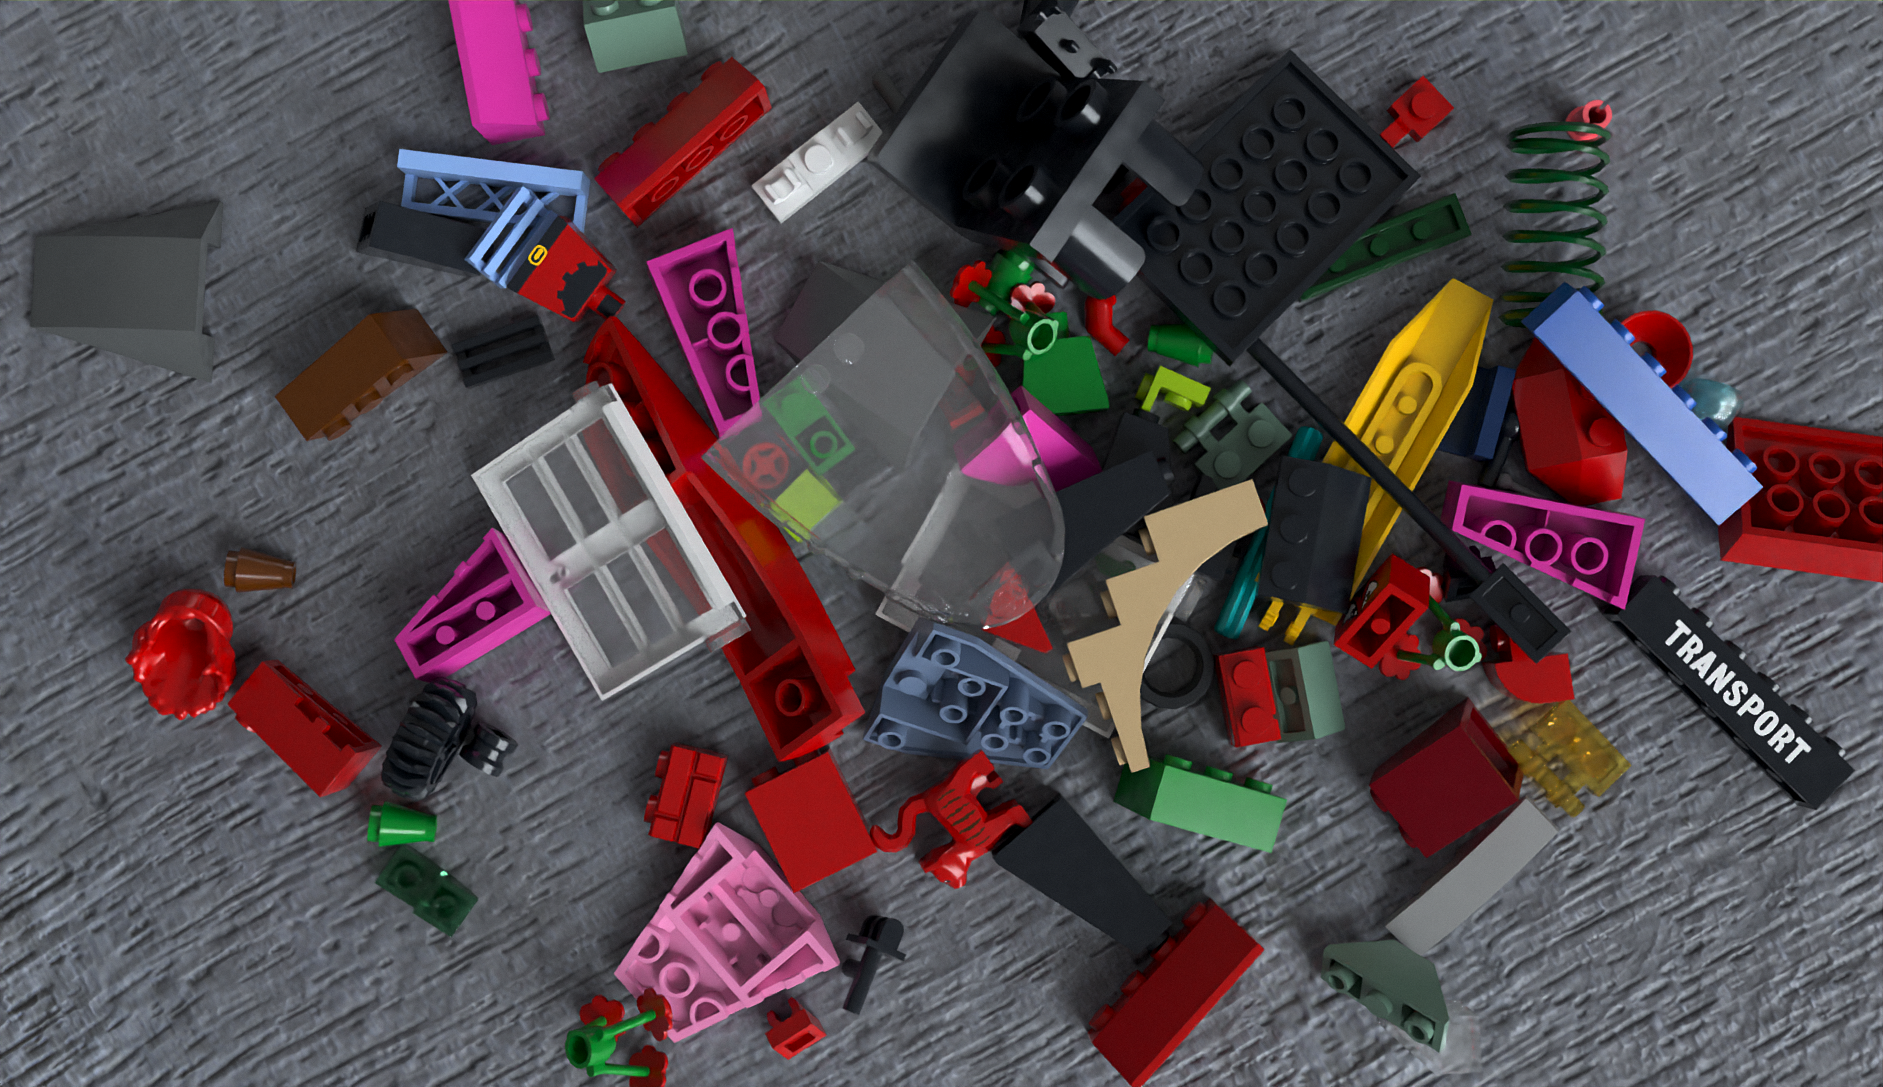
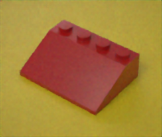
[1718,416,1883,583]

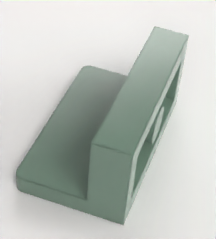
[1265,640,1345,743]

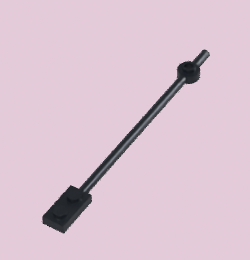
[1246,338,1572,664]

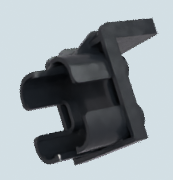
[868,11,1203,300]

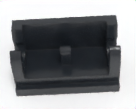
[1016,0,1117,78]

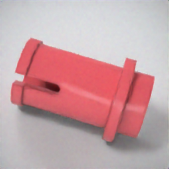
[1565,100,1612,141]

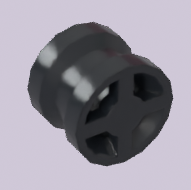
[459,721,518,777]

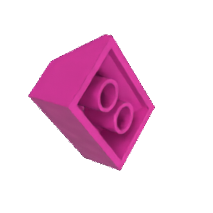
[448,0,550,145]

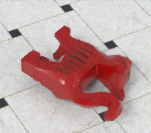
[869,749,1033,889]

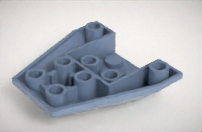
[863,617,1088,769]

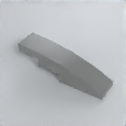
[1385,795,1559,956]

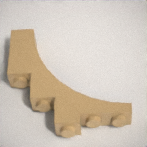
[1062,479,1268,773]

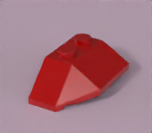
[1510,337,1628,506]

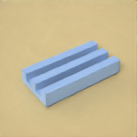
[464,186,558,289]

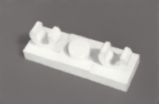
[752,102,882,224]

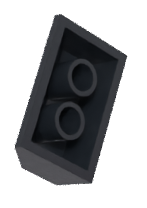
[1254,456,1372,615]

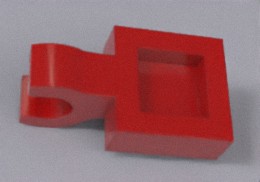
[1379,75,1454,148]

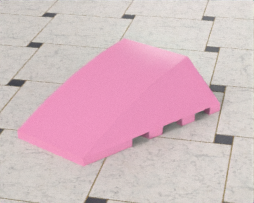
[614,822,840,1043]

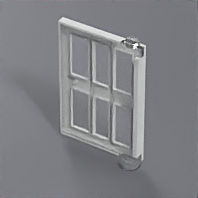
[471,381,751,701]

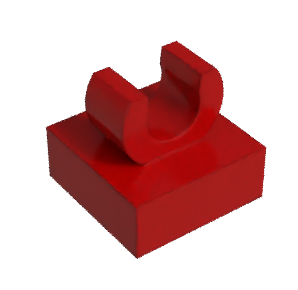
[765,997,827,1060]

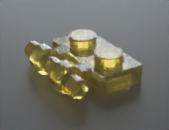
[1508,700,1632,818]

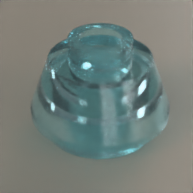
[1681,379,1744,428]

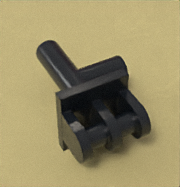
[842,915,906,1015]

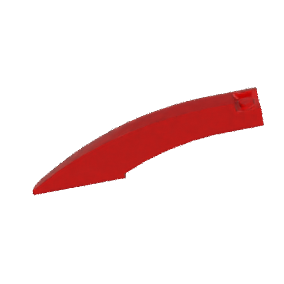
[578,316,865,762]

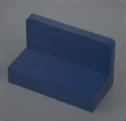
[1436,365,1516,462]

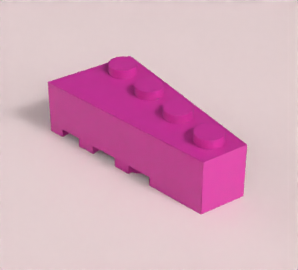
[646,228,762,440]
[1440,480,1645,610]

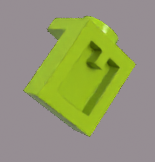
[1134,366,1211,412]

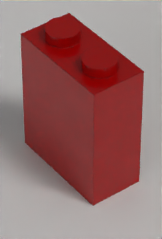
[745,748,878,893]

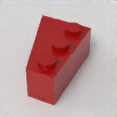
[227,659,382,797]

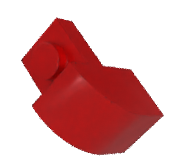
[1482,623,1575,704]

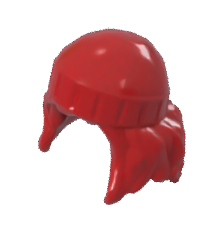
[125,589,237,720]

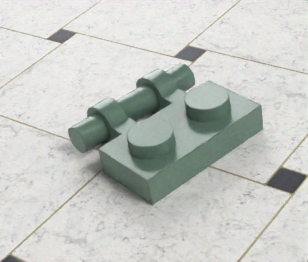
[1173,379,1293,491]

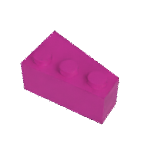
[394,527,551,683]

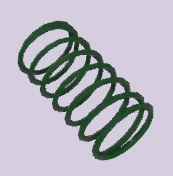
[1498,121,1611,328]

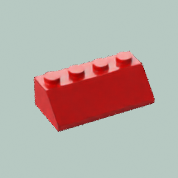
[594,57,772,228]
[1088,897,1265,1087]

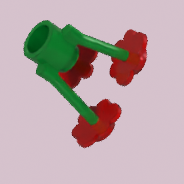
[950,260,1058,374]
[1379,567,1487,680]
[565,987,673,1087]

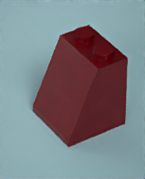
[1369,697,1525,858]

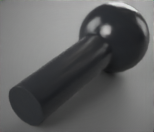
[1477,406,1520,488]

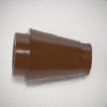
[224,547,296,593]

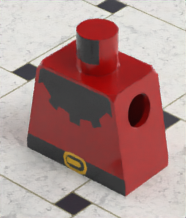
[506,215,626,322]

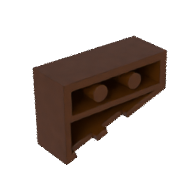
[275,309,448,441]

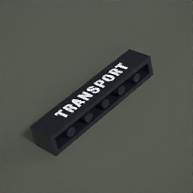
[1602,575,1856,810]

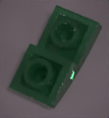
[375,844,479,937]

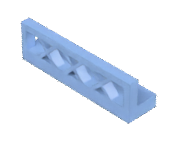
[397,149,590,234]

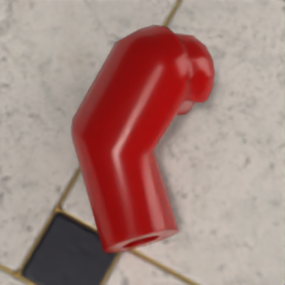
[1084,295,1130,357]

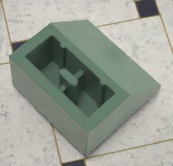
[583,0,688,73]

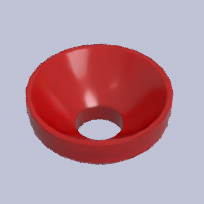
[1620,310,1693,389]

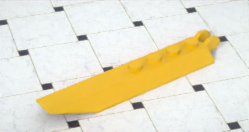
[1254,278,1494,645]

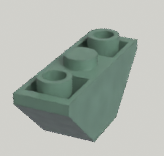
[1321,940,1450,1053]

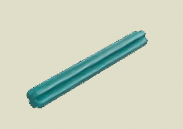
[1214,426,1323,640]

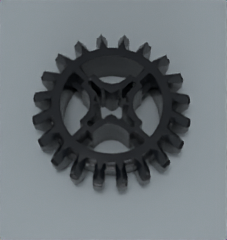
[381,677,477,802]

